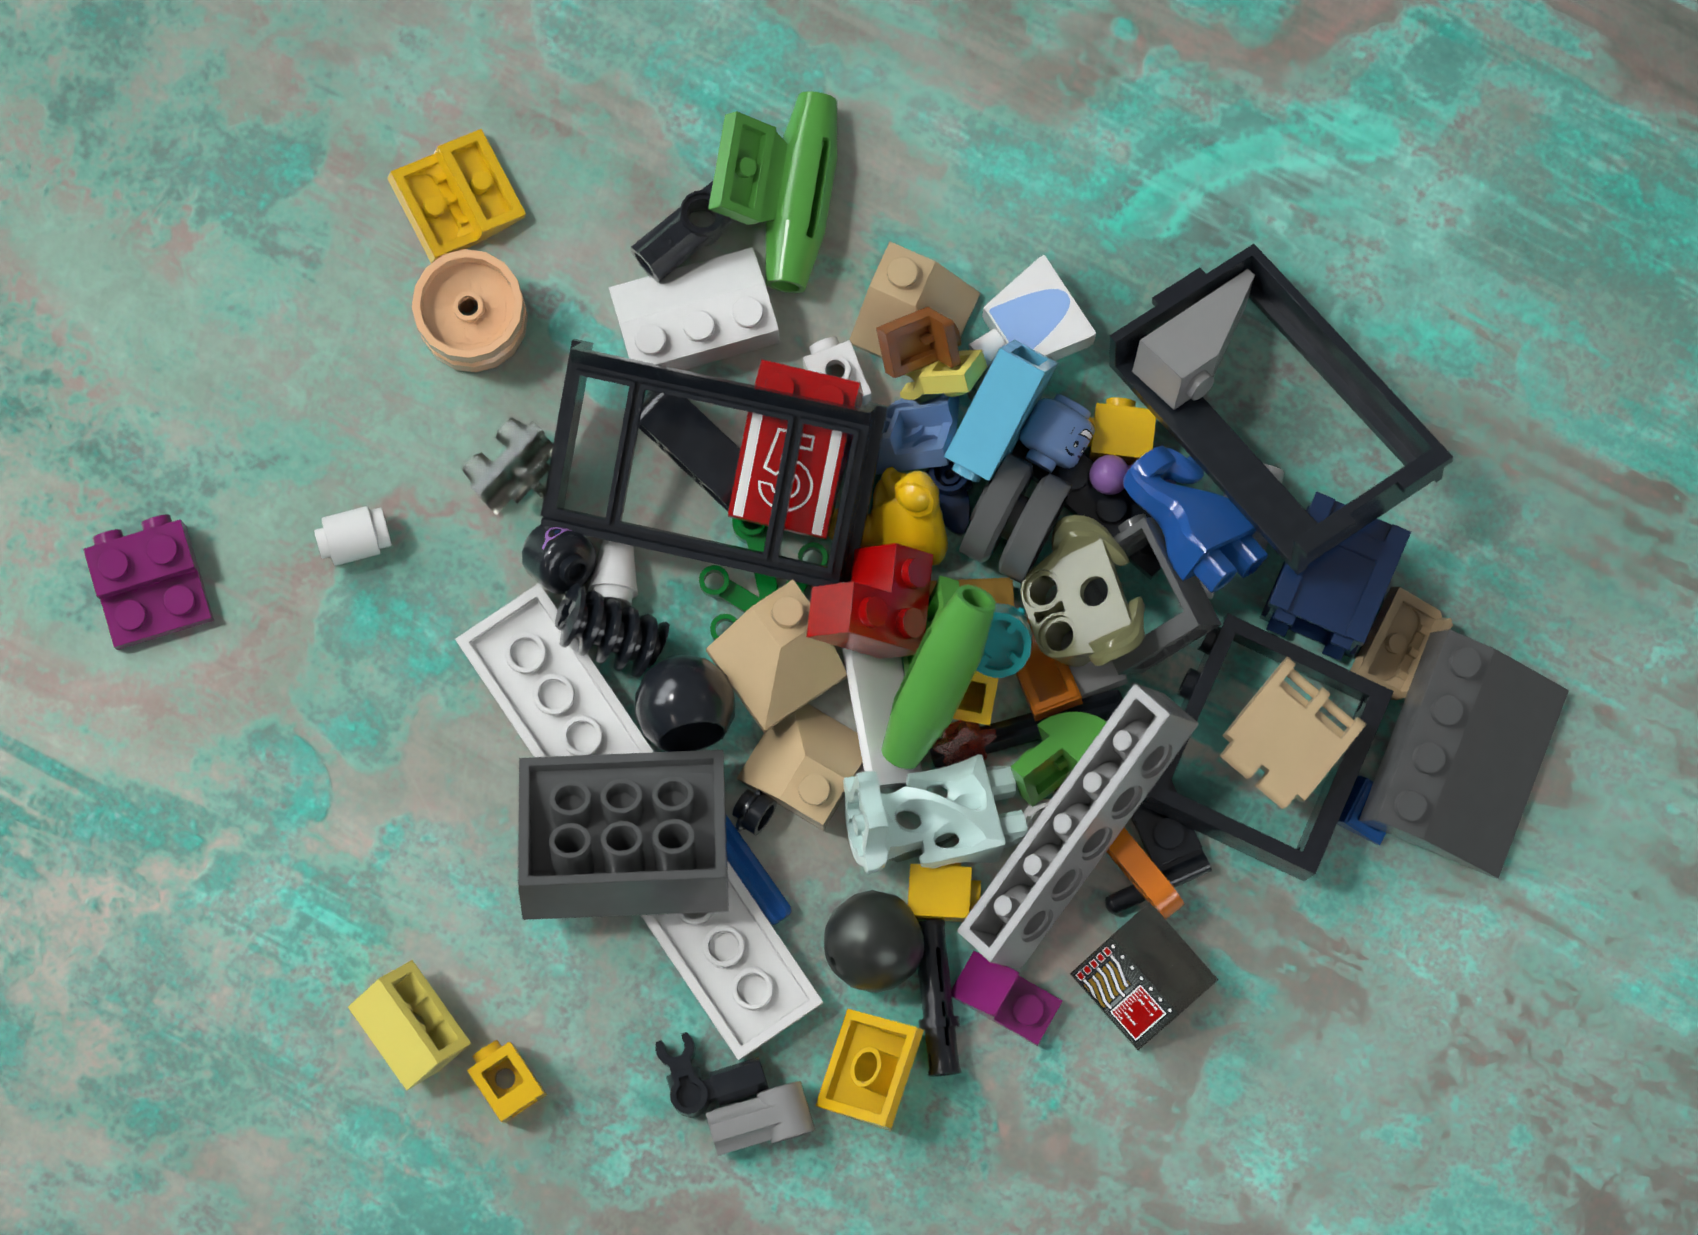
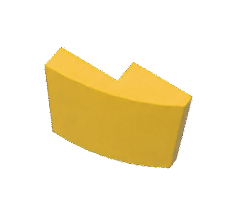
[387,129,526,263]

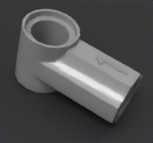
[706,1081,816,1156]

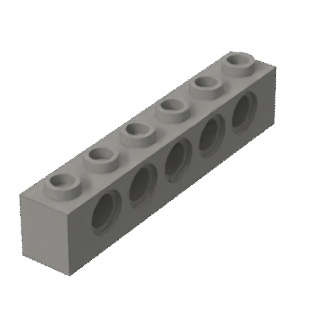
[957,684,1199,969]

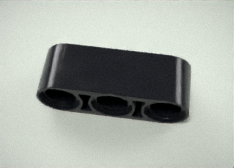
[639,391,740,511]

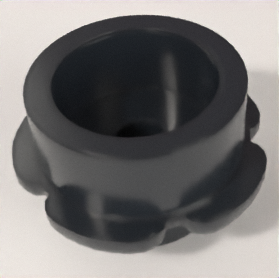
[732,789,777,836]

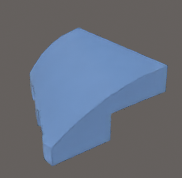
[847,393,959,475]

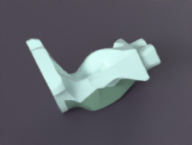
[843,755,1028,874]

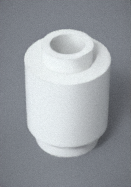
[314,505,392,566]

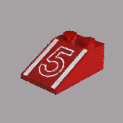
[728,359,864,540]

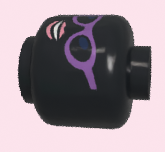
[521,524,596,594]

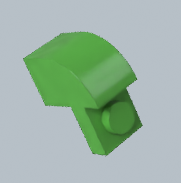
[1010,712,1107,807]

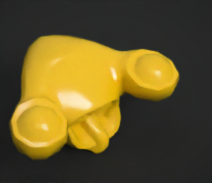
[828,467,948,565]

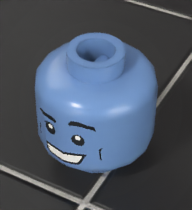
[1019,394,1095,473]

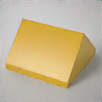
[815,1008,924,1131]

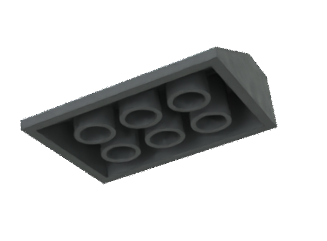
[1359,629,1569,878]
[518,750,729,920]

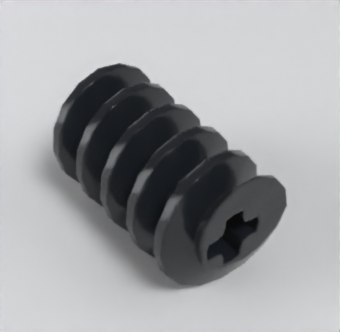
[555,583,670,679]

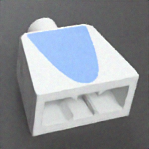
[968,254,1096,369]

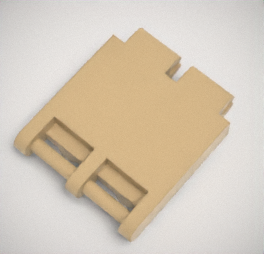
[1220,657,1366,809]

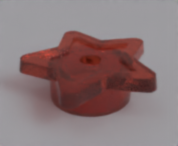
[932,720,997,767]

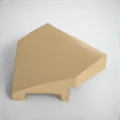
[1350,587,1453,700]

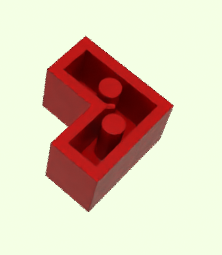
[807,543,933,659]

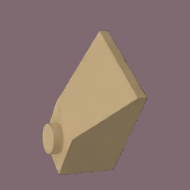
[849,242,980,358]
[706,580,847,732]
[737,704,863,831]

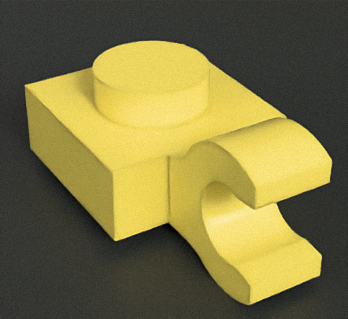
[900,349,987,400]

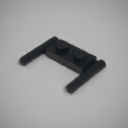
[1054,780,1212,914]

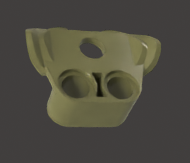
[1020,515,1145,668]

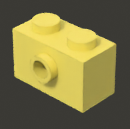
[348,960,471,1091]

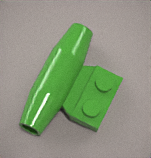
[708,91,838,293]
[881,576,996,769]

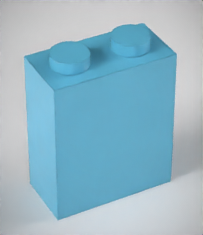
[944,340,1059,482]

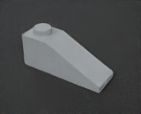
[1132,269,1255,410]

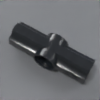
[630,181,735,283]

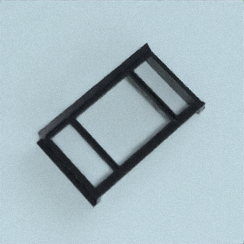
[540,339,889,586]

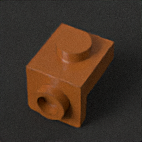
[876,307,961,378]

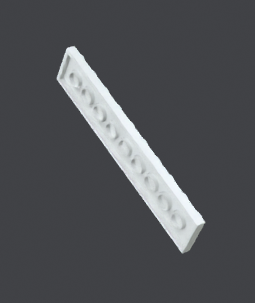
[455,583,823,1061]

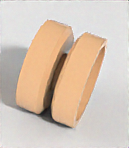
[412,249,528,372]

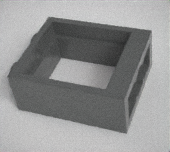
[1084,514,1222,675]

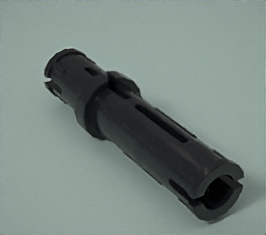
[918,919,961,1077]

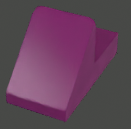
[951,951,1063,1046]

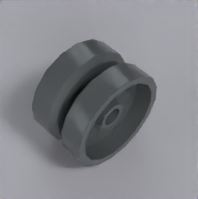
[959,453,1073,584]

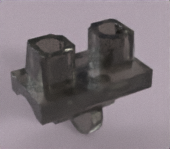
[462,418,553,515]

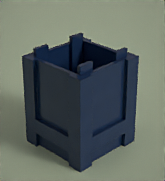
[1260,492,1411,662]

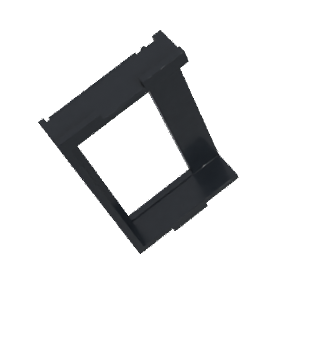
[1109,244,1453,575]

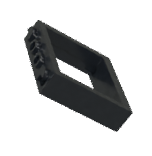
[1140,613,1394,881]

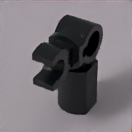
[655,1032,769,1118]

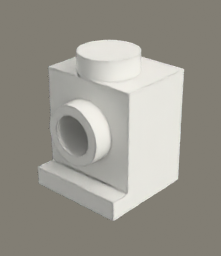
[803,336,872,407]

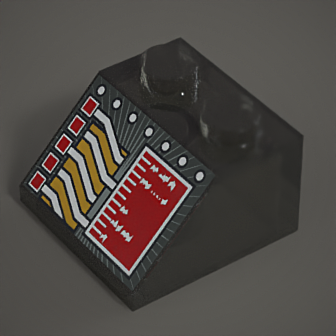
[1070,902,1219,1051]

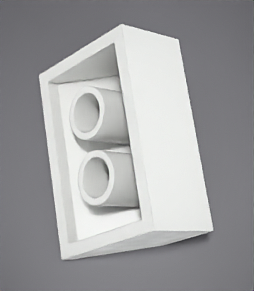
[609,247,780,370]

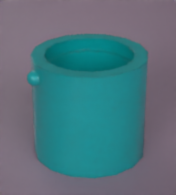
[977,603,1033,678]

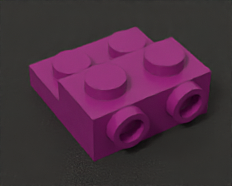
[83,514,214,650]

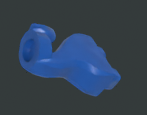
[1123,445,1268,593]

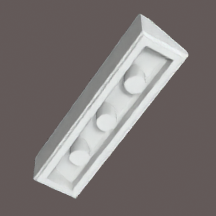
[842,648,922,788]

